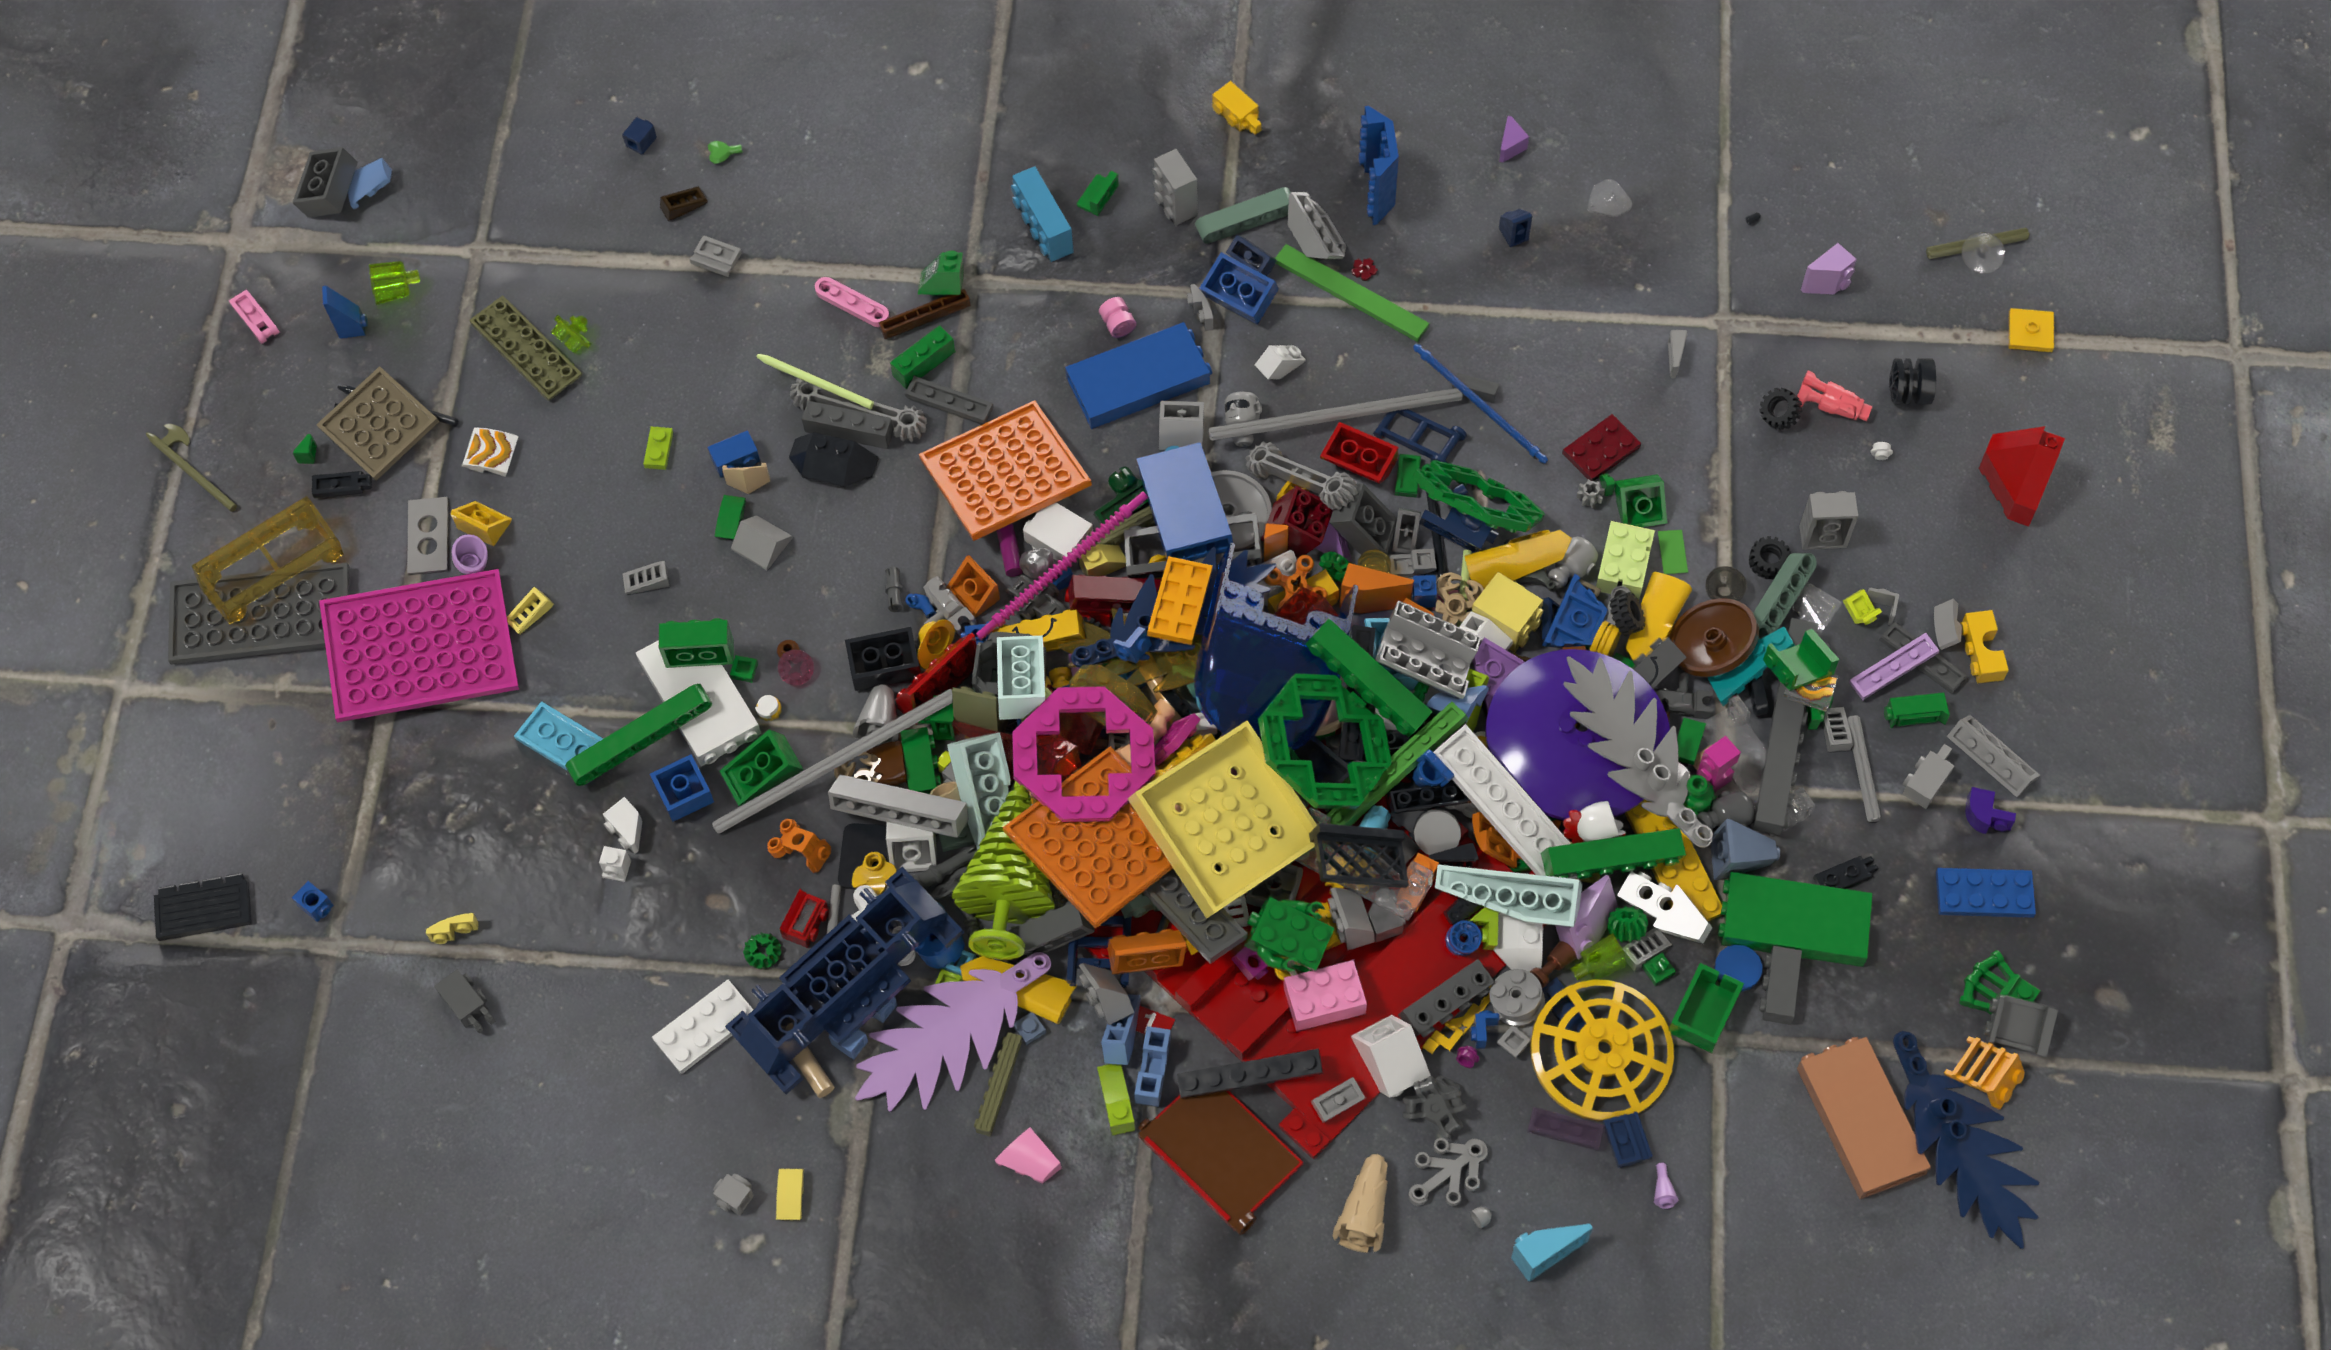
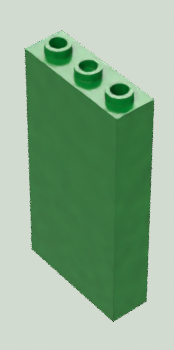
[1718,872,1873,967]

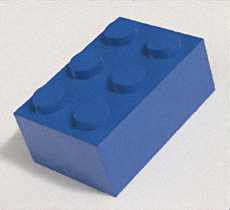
[1199,252,1279,325]

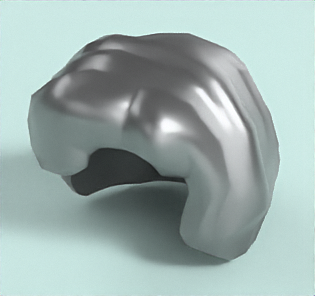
[1019,548,1058,581]

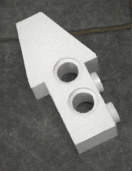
[1617,871,1712,944]

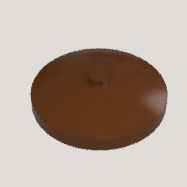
[1669,598,1759,677]

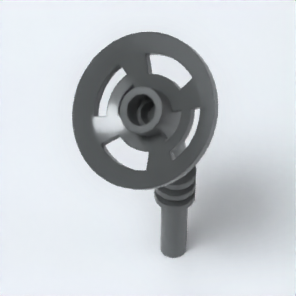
[931,867,981,958]

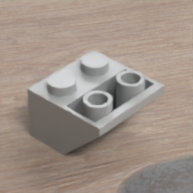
[1159,401,1204,452]
[1328,888,1375,950]
[1079,963,1134,1025]

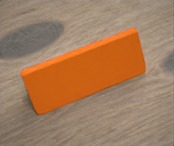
[1264,523,1288,562]

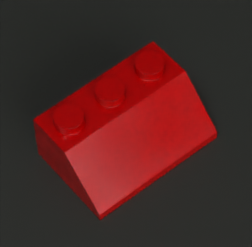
[1320,422,1399,484]

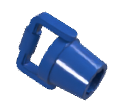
[1413,749,1454,787]

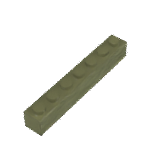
[1096,506,1156,545]
[974,1032,1023,1137]

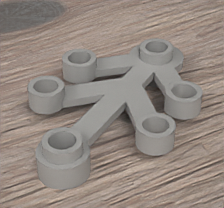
[1409,1138,1488,1206]

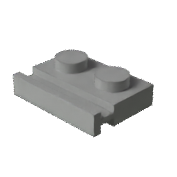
[689,235,742,277]

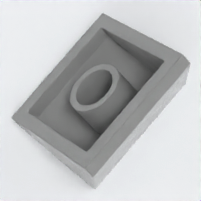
[731,515,793,571]

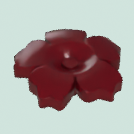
[1351,258,1378,281]

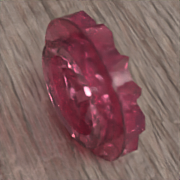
[778,650,814,686]

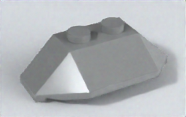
[1288,192,1346,259]

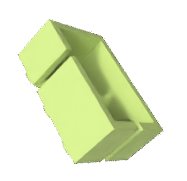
[1596,521,1655,600]

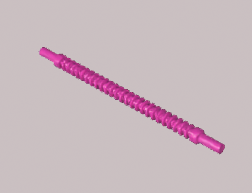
[976,491,1148,640]

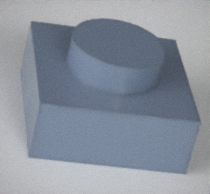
[1013,1012,1046,1046]

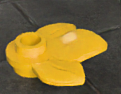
[852,852,897,896]

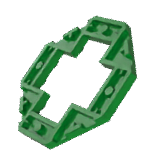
[1413,460,1545,533]
[1258,674,1392,809]

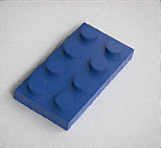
[1936,868,2036,918]

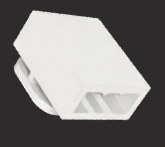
[1023,503,1093,567]

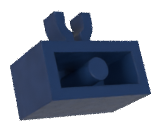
[1225,235,1277,276]

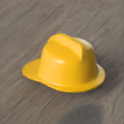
[917,619,955,670]

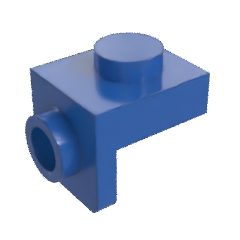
[1113,627,1152,663]
[1470,1010,1499,1049]

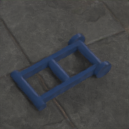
[1373,409,1467,463]

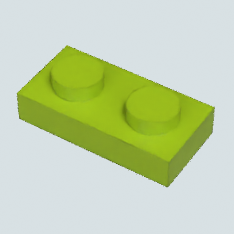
[643,426,673,470]

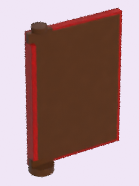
[1138,1091,1304,1235]

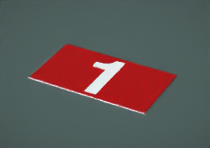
[1136,1006,1175,1034]

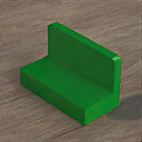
[1077,171,1119,216]

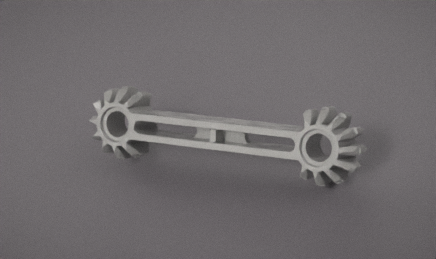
[790,378,927,442]
[1245,441,1358,511]

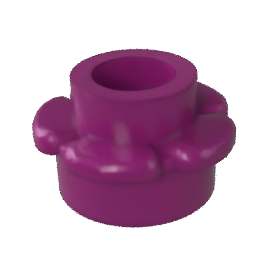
[1456,1046,1479,1068]

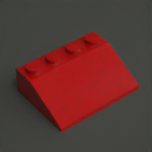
[895,633,977,725]

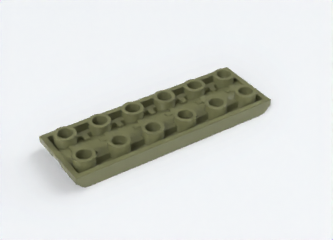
[469,295,582,401]

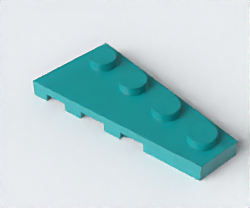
[1707,627,1795,706]

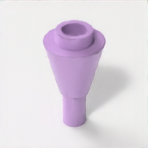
[1654,1163,1678,1209]

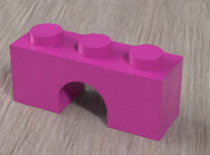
[1697,735,1741,792]

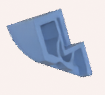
[348,158,392,209]
[1426,685,1489,722]

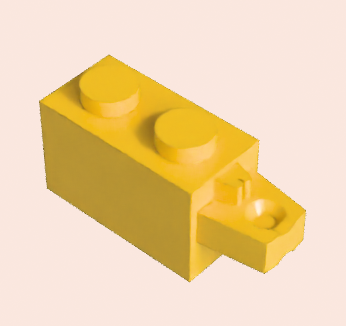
[1212,81,1262,135]

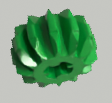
[1607,906,1648,943]

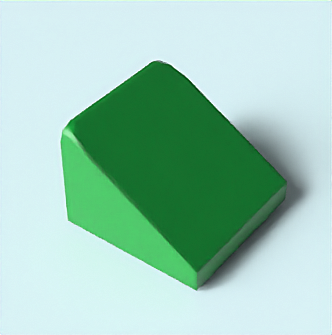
[293,434,317,464]

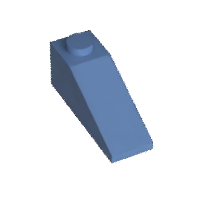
[1101,994,1141,1065]

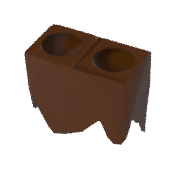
[866,740,909,789]

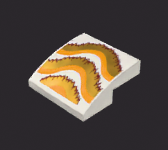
[462,427,518,477]

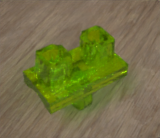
[551,315,592,353]

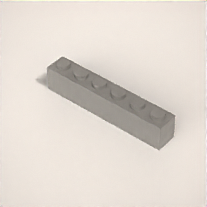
[828,774,969,838]

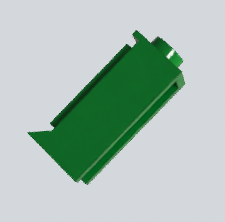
[1884,692,1950,728]

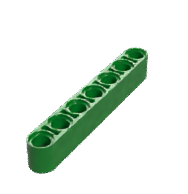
[565,684,712,786]

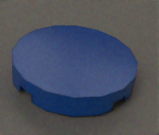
[1714,945,1762,992]

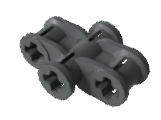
[1006,575,1067,621]

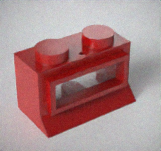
[779,889,829,948]

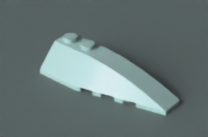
[947,732,1010,850]
[1435,865,1582,927]

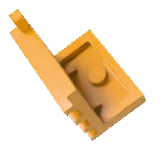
[1944,1036,2025,1110]

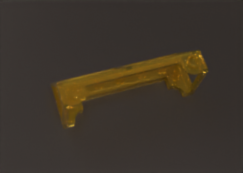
[192,496,344,625]

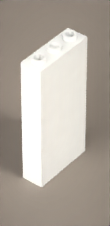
[636,640,761,767]

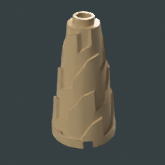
[1333,1154,1388,1253]

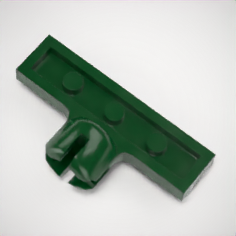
[1093,467,1149,524]

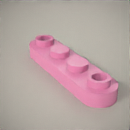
[815,277,890,327]

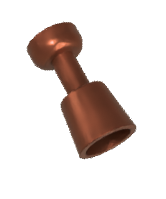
[1530,941,1577,988]

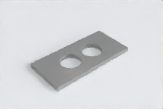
[407,497,448,575]

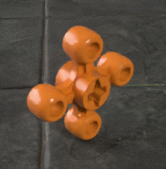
[1264,555,1328,618]

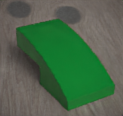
[714,495,746,540]

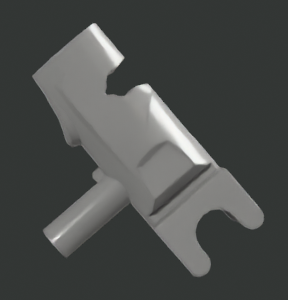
[923,576,977,637]

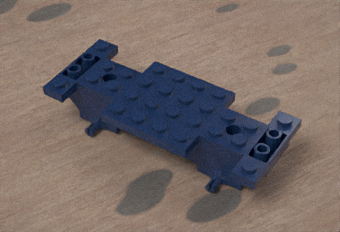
[725,866,965,1095]

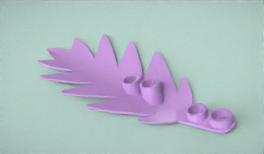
[855,952,1051,1112]

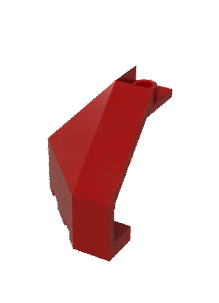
[1979,426,2065,527]

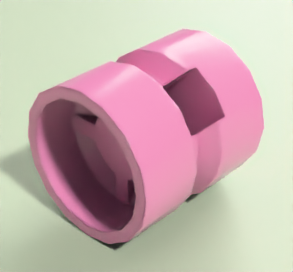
[1099,297,1136,338]

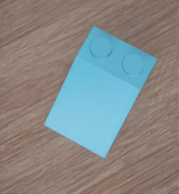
[1511,1224,1593,1282]

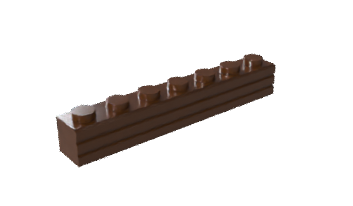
[878,289,971,339]

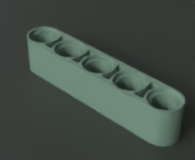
[1195,187,1291,244]
[1753,553,1817,640]

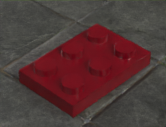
[1562,414,1641,481]

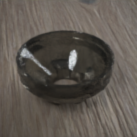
[1705,566,1747,601]

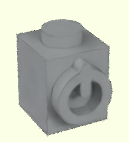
[713,1174,754,1216]

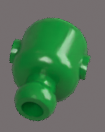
[1683,775,1717,816]

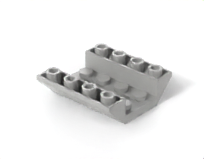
[1375,600,1481,699]

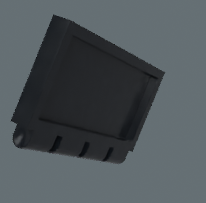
[154,873,252,941]

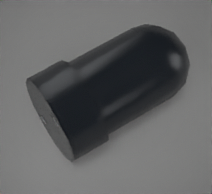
[1746,212,1761,225]

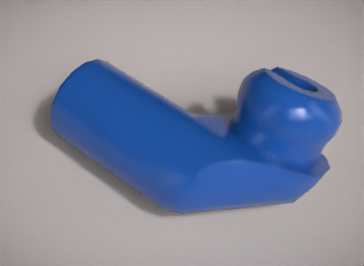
[905,594,936,619]

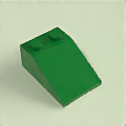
[720,729,804,806]

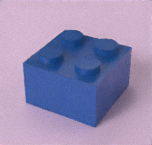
[650,754,714,822]

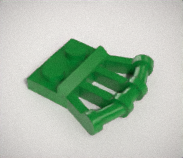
[1959,950,2040,1015]

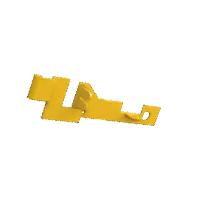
[1422,986,1491,1054]

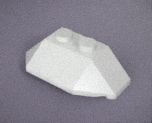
[1494,912,1543,972]

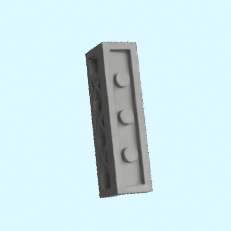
[1947,715,2040,797]

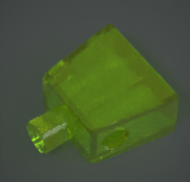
[368,261,420,305]
[1571,934,1627,981]

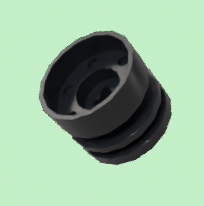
[1889,358,1936,404]

